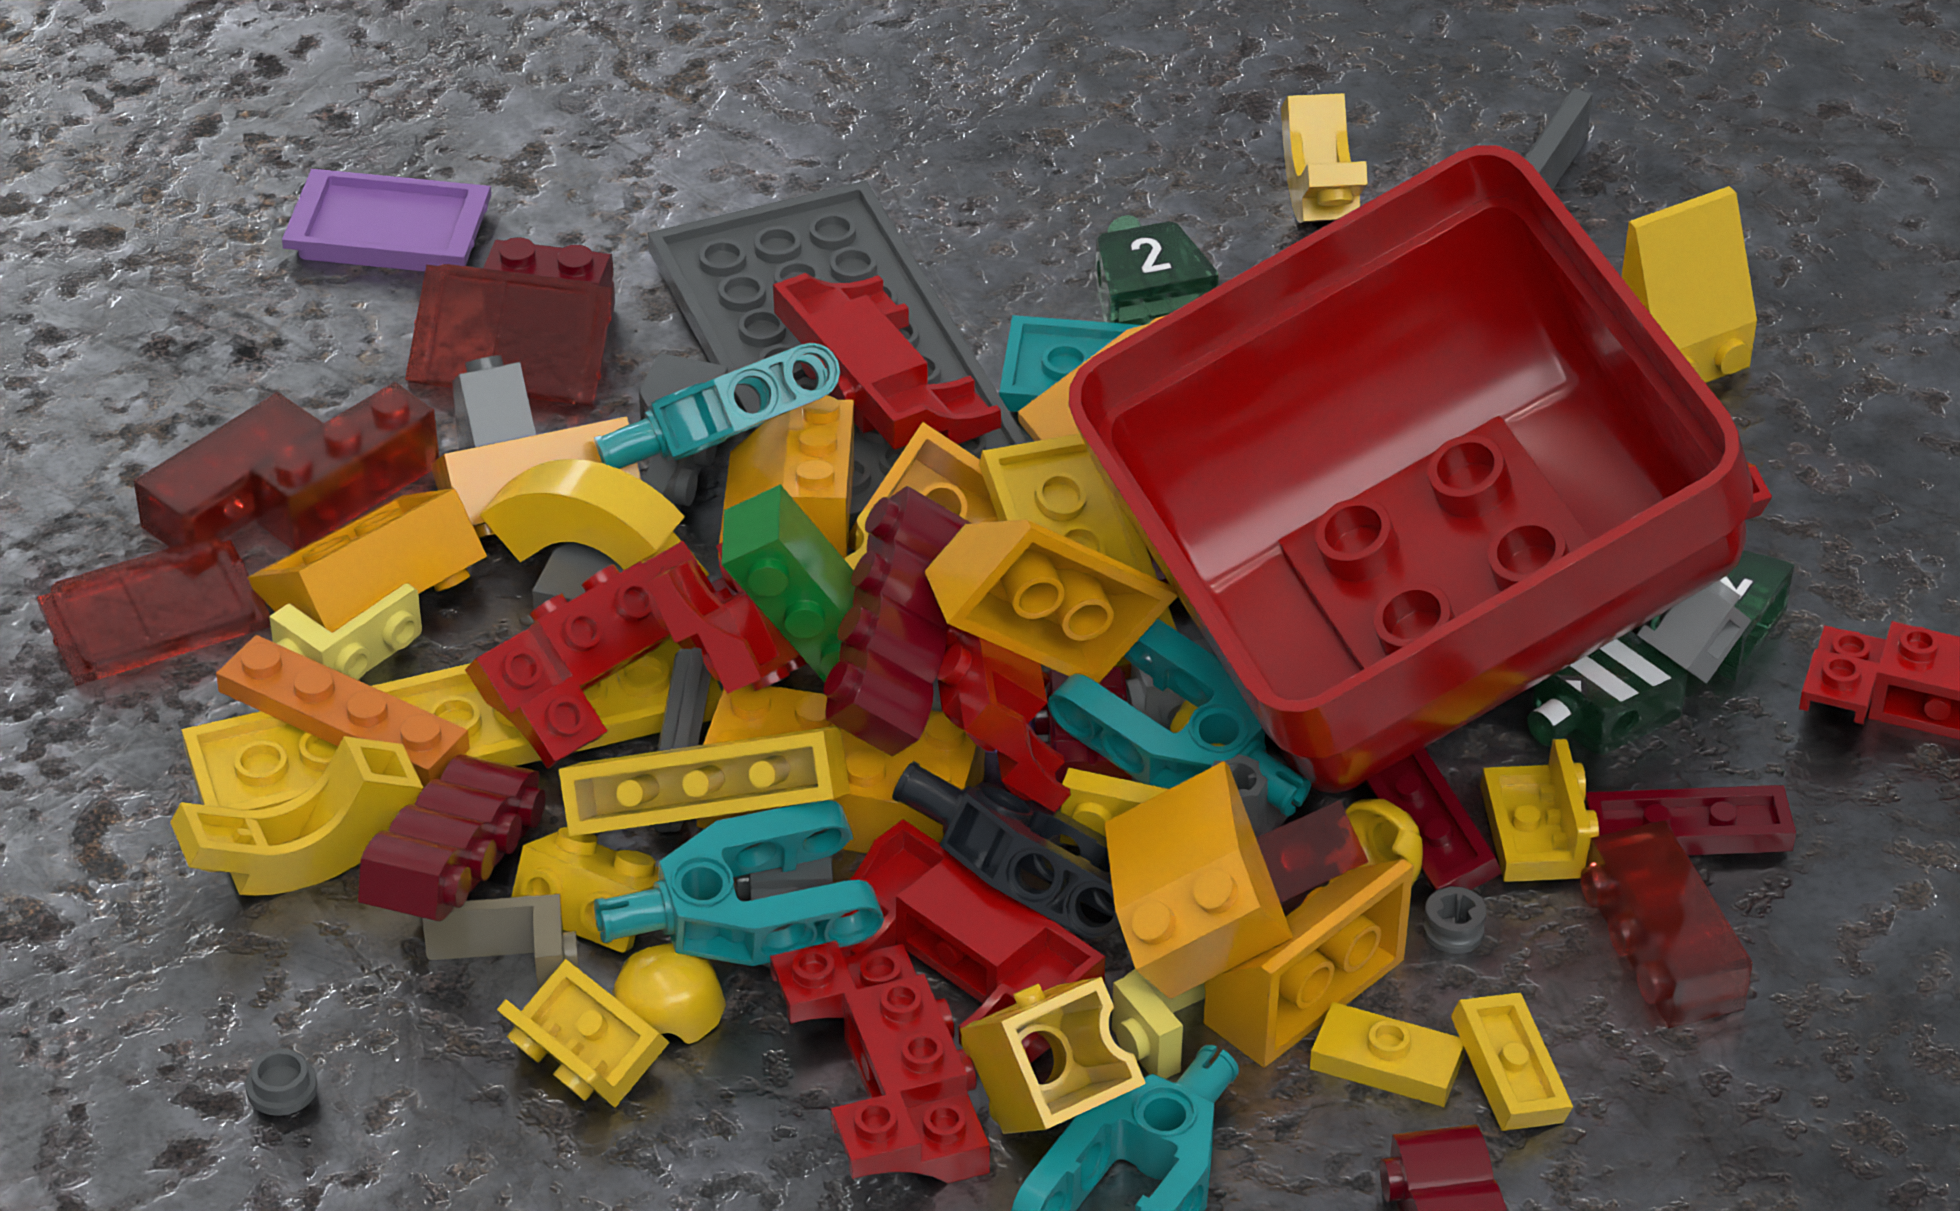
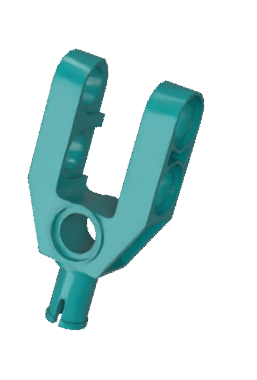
[594,343,840,469]
[1048,619,1311,816]
[594,800,884,966]
[1011,1045,1239,1211]

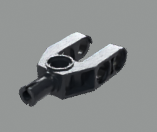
[892,761,1121,939]

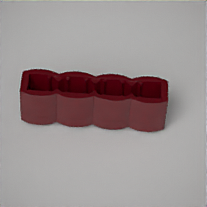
[824,486,971,757]
[358,754,545,921]
[1380,1124,1507,1211]

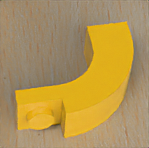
[1281,93,1368,223]
[479,459,709,577]
[170,736,423,896]

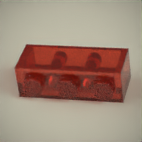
[249,382,439,552]
[133,392,331,561]
[1581,820,1753,1028]

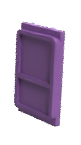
[282,169,491,274]

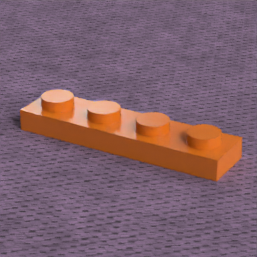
[216,635,470,786]

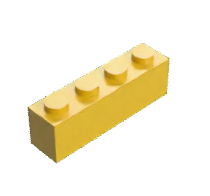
[559,726,850,836]

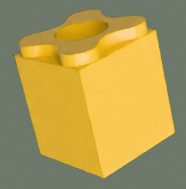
[960,977,1146,1134]

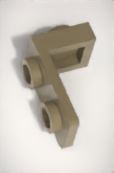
[422,894,579,991]

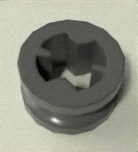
[1424,886,1486,954]

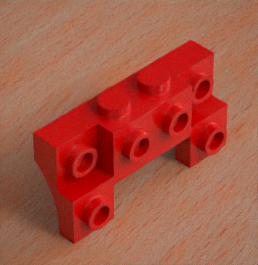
[773,273,1001,450]
[465,541,733,769]
[646,542,808,694]
[1799,621,1960,740]
[937,624,1071,812]
[839,819,1106,1063]
[770,940,990,1184]

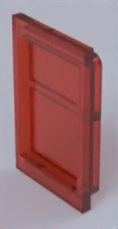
[405,264,615,406]
[37,536,271,686]

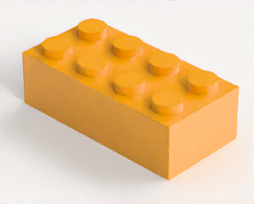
[696,684,985,853]

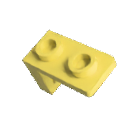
[269,583,422,680]
[1111,969,1205,1079]

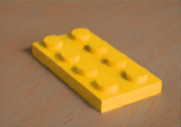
[979,433,1177,667]

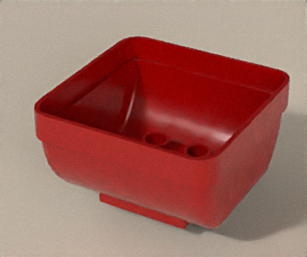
[1068,145,1753,794]

